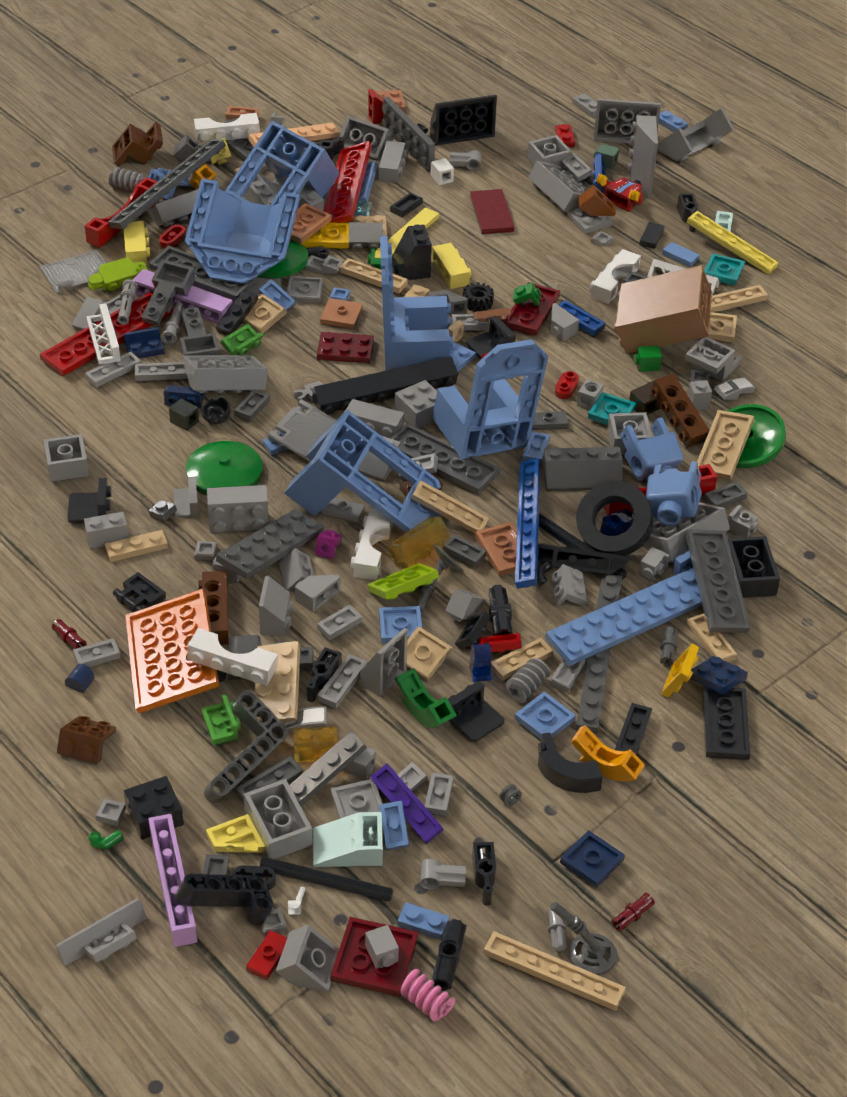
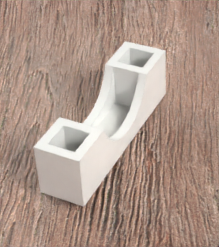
[194,113,260,143]
[590,249,641,304]
[350,508,393,580]
[187,628,278,686]

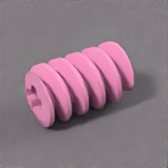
[401,969,456,1021]

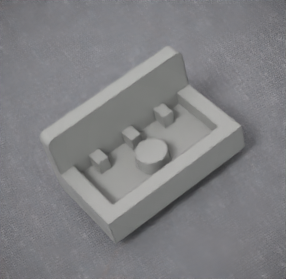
[552,564,587,606]

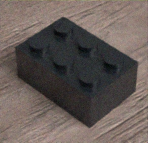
[727,536,780,598]

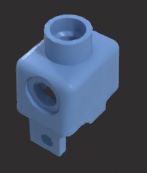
[620,417,684,481]
[646,462,702,526]

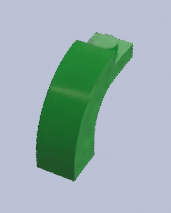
[394,668,457,728]

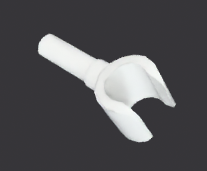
[288,887,306,915]

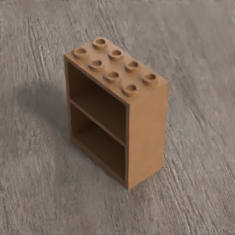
[614,265,712,354]

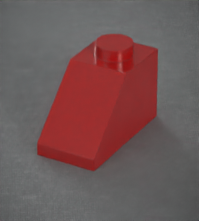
[368,89,383,124]

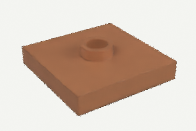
[320,298,363,329]

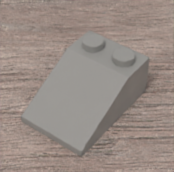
[360,628,408,697]

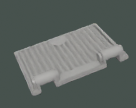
[40,250,106,294]
[267,399,337,462]

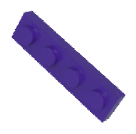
[370,763,444,844]

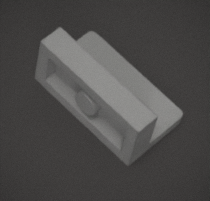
[561,153,594,185]
[173,476,198,518]
[279,548,315,591]

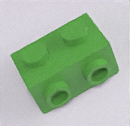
[220,324,264,355]
[201,694,241,745]

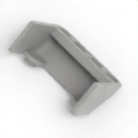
[657,107,735,163]

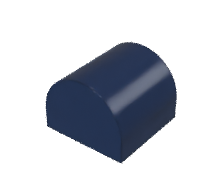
[65,664,95,693]

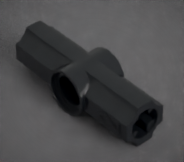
[488,585,513,636]
[431,919,467,991]

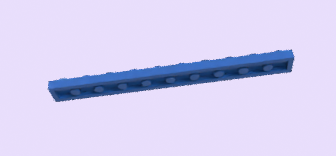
[515,458,540,589]

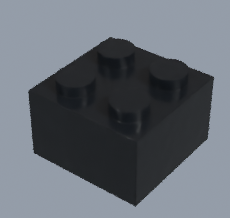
[124,776,184,840]

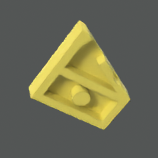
[206,814,265,853]

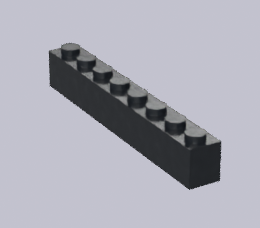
[312,356,459,414]

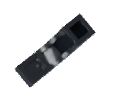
[538,732,603,793]

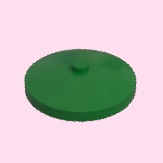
[256,240,309,278]
[728,404,786,468]
[186,441,263,496]

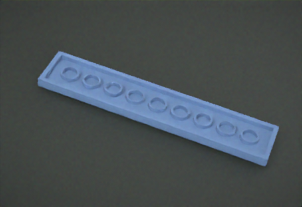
[545,568,703,666]

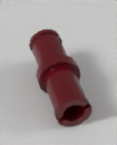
[51,619,87,649]
[611,892,655,932]

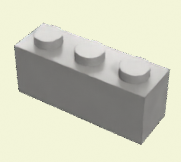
[379,141,408,183]
[345,399,404,438]

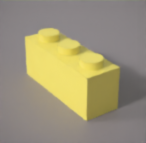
[124,221,150,265]
[432,243,472,289]

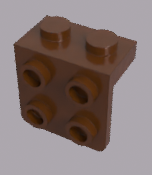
[57,716,116,764]

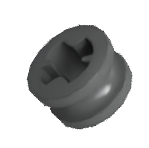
[499,784,522,807]

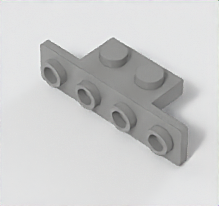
[56,898,147,966]

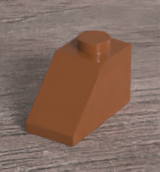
[579,185,616,216]

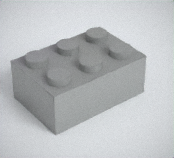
[207,485,269,533]
[244,779,313,859]

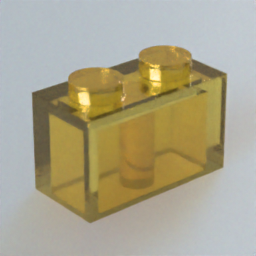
[293,726,338,762]

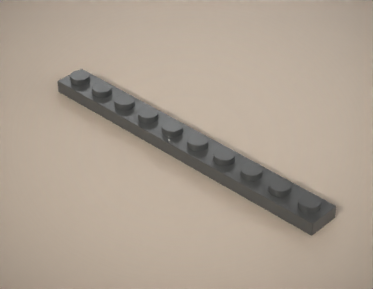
[108,139,226,230]
[576,574,622,733]

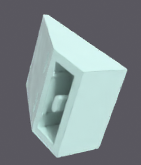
[313,812,383,867]

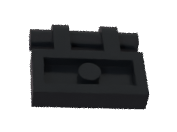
[113,572,166,612]

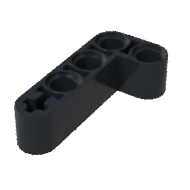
[175,874,274,925]

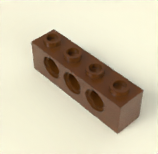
[650,373,710,448]
[198,571,229,645]

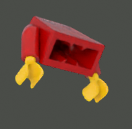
[596,174,643,212]

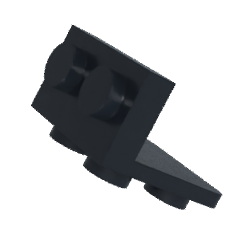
[466,316,516,359]
[67,478,112,523]
[448,681,504,742]

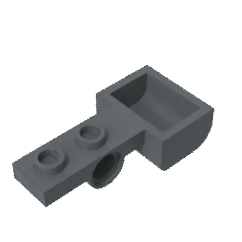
[141,259,196,325]
[180,307,220,356]
[227,635,314,680]

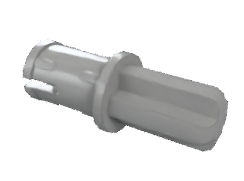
[547,907,567,952]

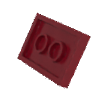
[317,332,374,364]

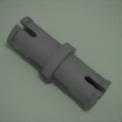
[660,627,678,666]

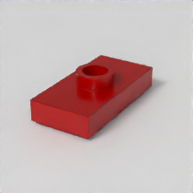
[479,633,522,653]
[246,930,287,980]

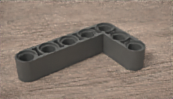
[204,691,288,803]

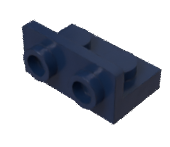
[124,327,165,358]
[163,385,205,409]

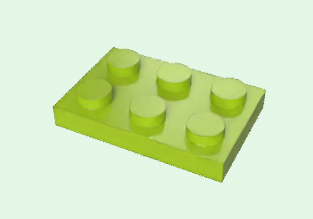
[367,563,439,600]

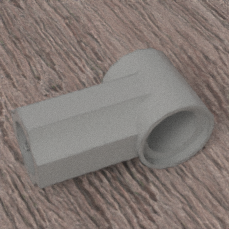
[450,150,481,171]
[420,859,466,890]

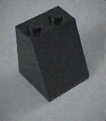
[392,224,432,280]

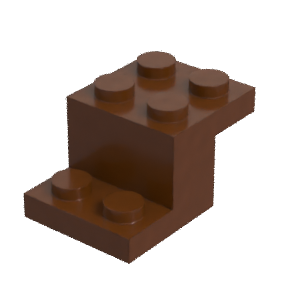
[112,122,163,167]

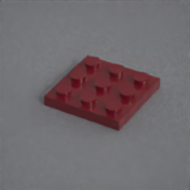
[330,917,419,997]

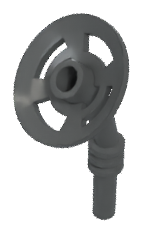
[416,543,464,612]
[550,902,617,975]

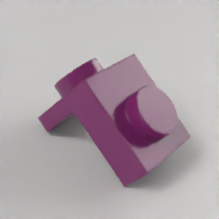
[315,530,342,559]

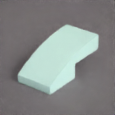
[715,211,733,231]

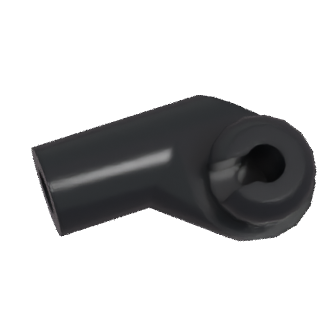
[306,246,329,259]
[537,561,552,586]

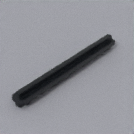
[539,513,627,580]
[260,857,393,902]

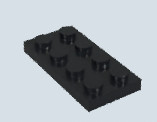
[702,686,750,760]

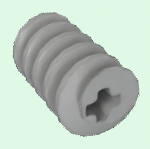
[108,167,144,192]
[506,658,550,703]

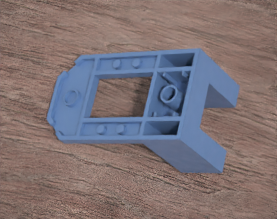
[225,121,340,206]
[380,236,453,371]
[432,339,549,459]
[284,410,441,534]

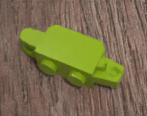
[88,257,148,291]

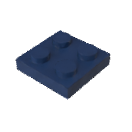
[690,656,748,695]
[560,830,625,888]

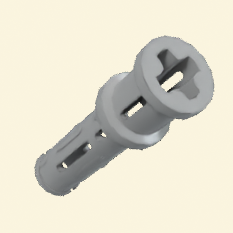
[117,280,138,325]
[161,303,185,345]

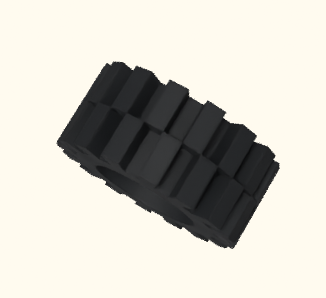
[463,282,494,312]

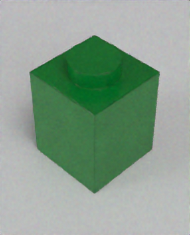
[634,346,662,372]

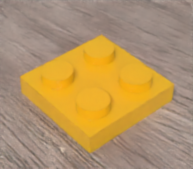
[661,643,699,698]

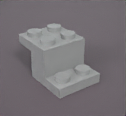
[685,337,742,382]

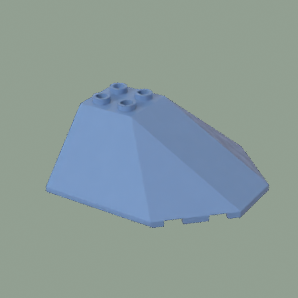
[185,179,301,284]

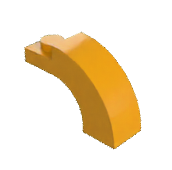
[570,725,645,782]

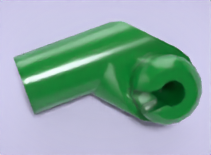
[88,830,124,849]

